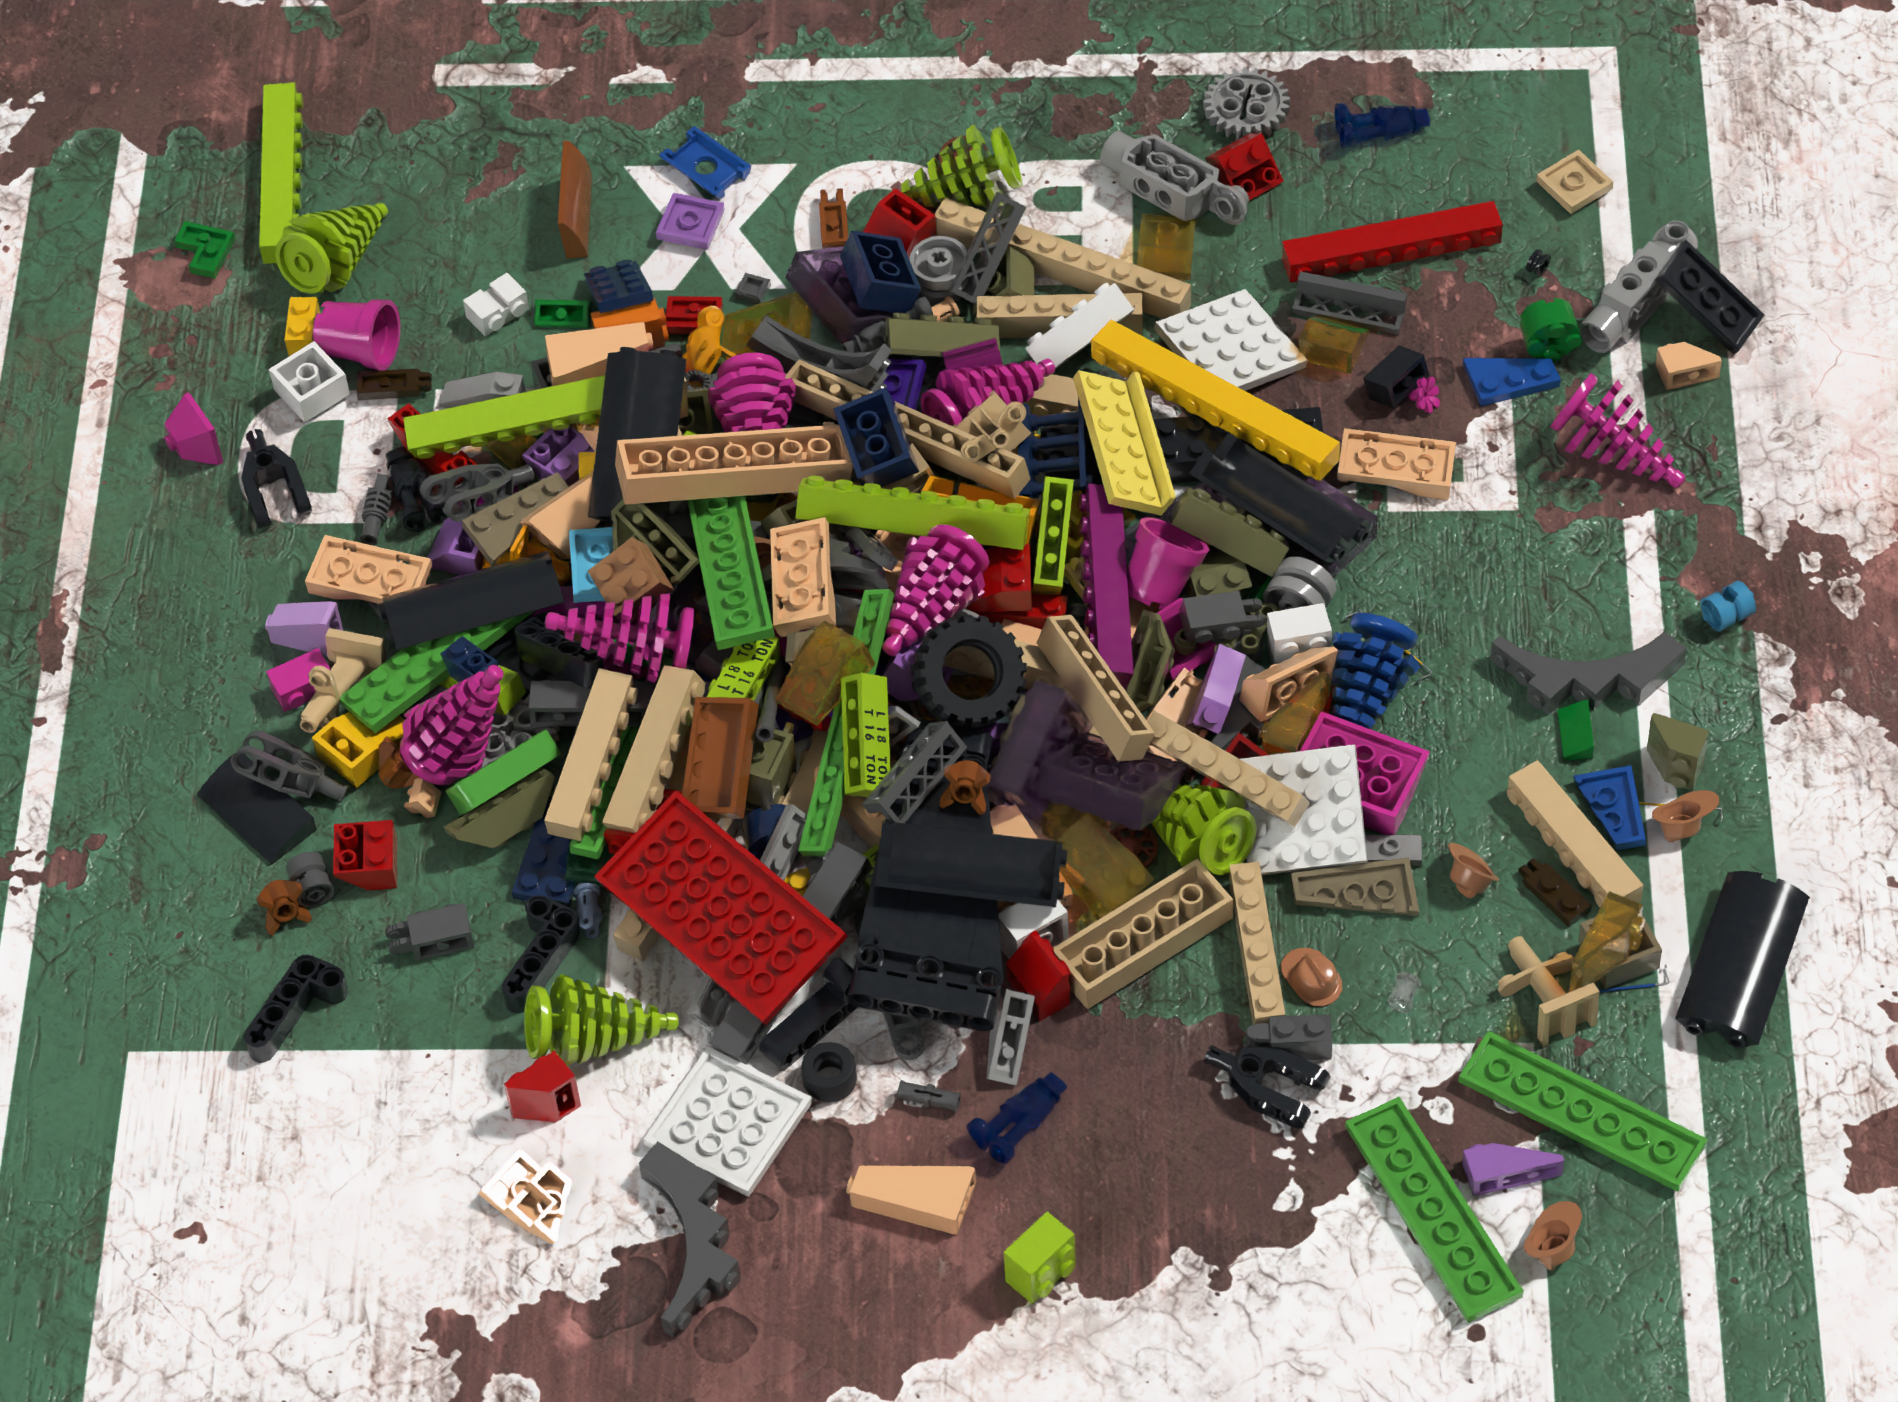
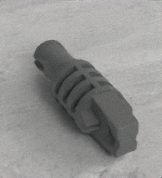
[360,474,393,546]

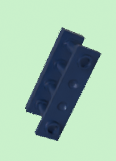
[1018,397,1095,499]

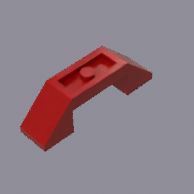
[387,403,477,485]

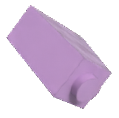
[265,601,343,657]

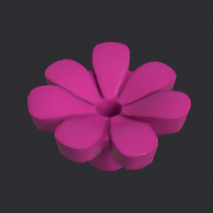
[1409,377,1440,413]

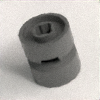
[286,851,335,908]

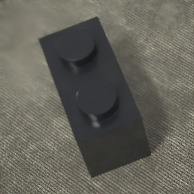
[1363,345,1430,409]

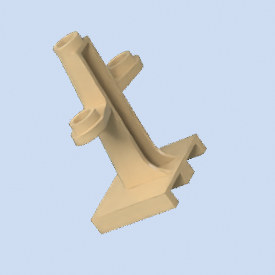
[953,390,1031,462]
[300,628,386,733]
[1498,936,1599,1048]

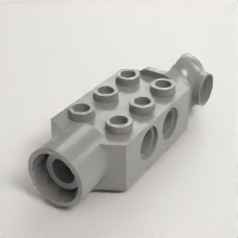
[1100,131,1249,225]
[1579,220,1698,353]

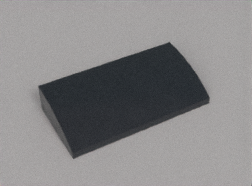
[197,753,317,865]

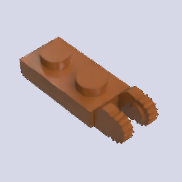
[819,188,849,251]

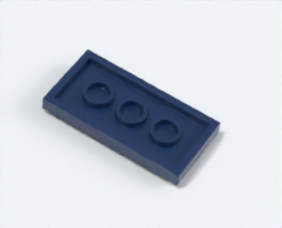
[584,260,654,313]
[512,796,587,908]

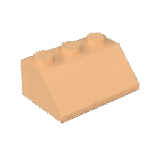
[1239,647,1338,723]

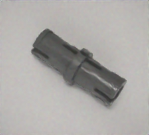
[897,1080,961,1112]

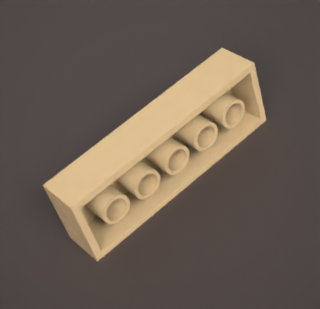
[1053,858,1233,1010]

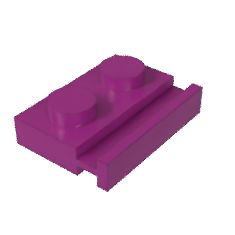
[941,337,1003,370]

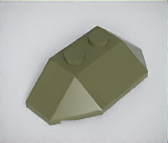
[611,499,700,585]
[1125,609,1175,713]
[443,767,555,848]

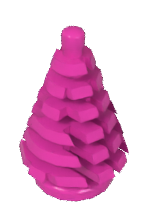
[707,353,797,433]
[921,358,1055,426]
[1550,373,1685,488]
[882,524,989,656]
[545,593,694,684]
[400,665,504,785]

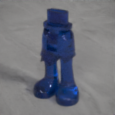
[1334,103,1431,148]
[966,1072,1067,1164]

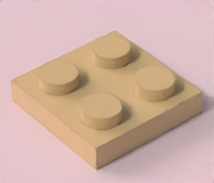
[1536,149,1613,214]

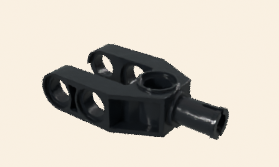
[241,429,312,529]
[1204,1045,1331,1129]

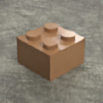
[588,537,674,623]

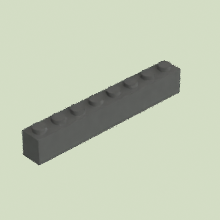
[529,680,765,727]
[709,842,873,1065]

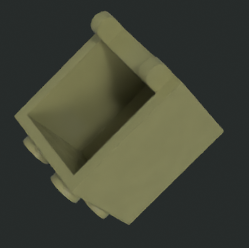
[745,722,797,812]

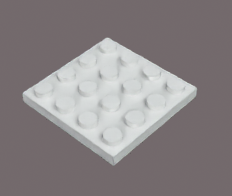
[1154,289,1308,391]
[1240,744,1368,875]
[643,1046,812,1197]

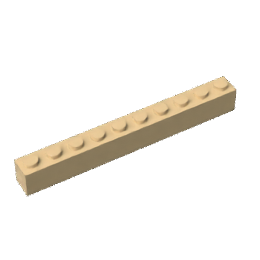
[934,198,1191,319]
[785,360,1031,499]

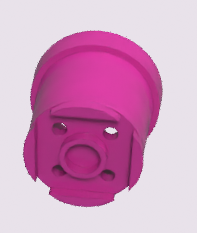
[313,299,400,371]
[1127,518,1209,609]

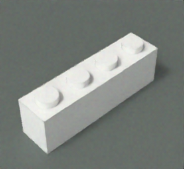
[1025,283,1134,369]

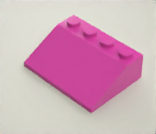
[1300,711,1430,835]

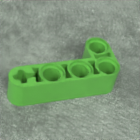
[445,729,562,815]

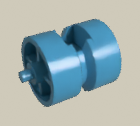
[1701,581,1756,632]

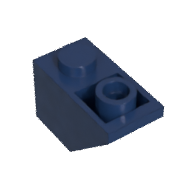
[440,636,499,682]

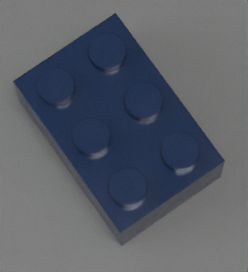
[840,231,921,313]
[834,387,919,487]

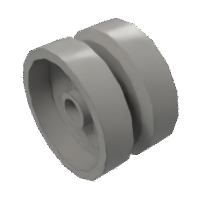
[910,236,970,306]
[1263,557,1337,610]

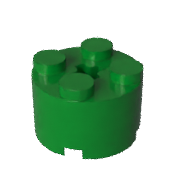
[1519,298,1582,363]

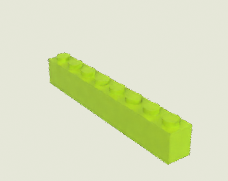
[259,82,303,264]
[403,375,605,459]
[796,475,1030,550]

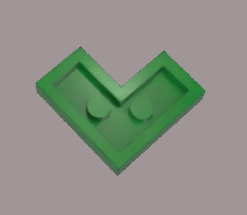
[174,221,236,279]

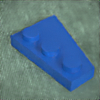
[1463,358,1561,406]
[1573,765,1647,851]

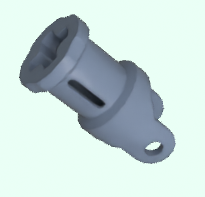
[573,883,602,939]

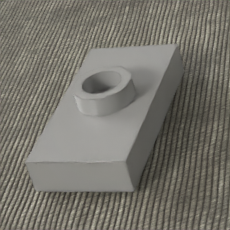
[1365,835,1422,866]

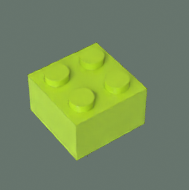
[1003,1211,1076,1304]

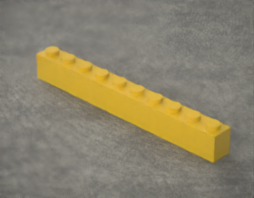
[1091,320,1340,481]

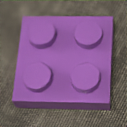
[656,193,725,250]

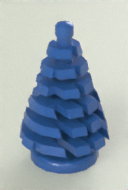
[1332,612,1421,729]

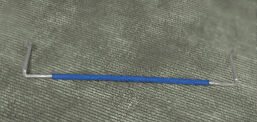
[1556,964,1670,993]

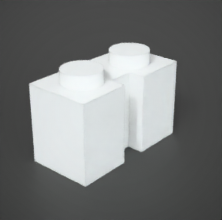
[463,273,529,337]

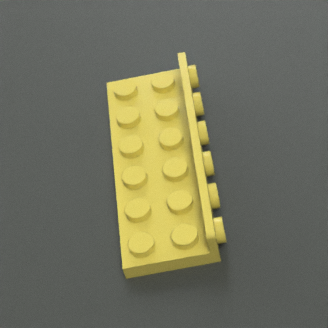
[1073,370,1176,516]

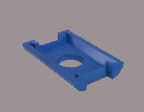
[659,126,751,199]

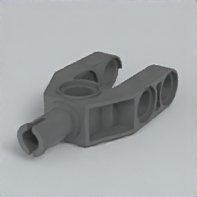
[420,464,534,522]
[231,730,349,803]

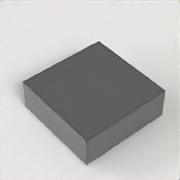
[735,273,771,305]

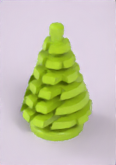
[901,124,1023,208]
[275,203,388,294]
[1129,781,1257,875]
[524,974,679,1066]

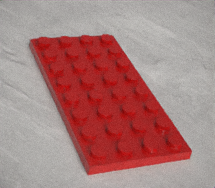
[594,790,848,1026]

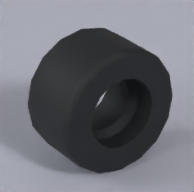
[801,1042,857,1102]

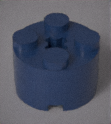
[741,804,802,862]

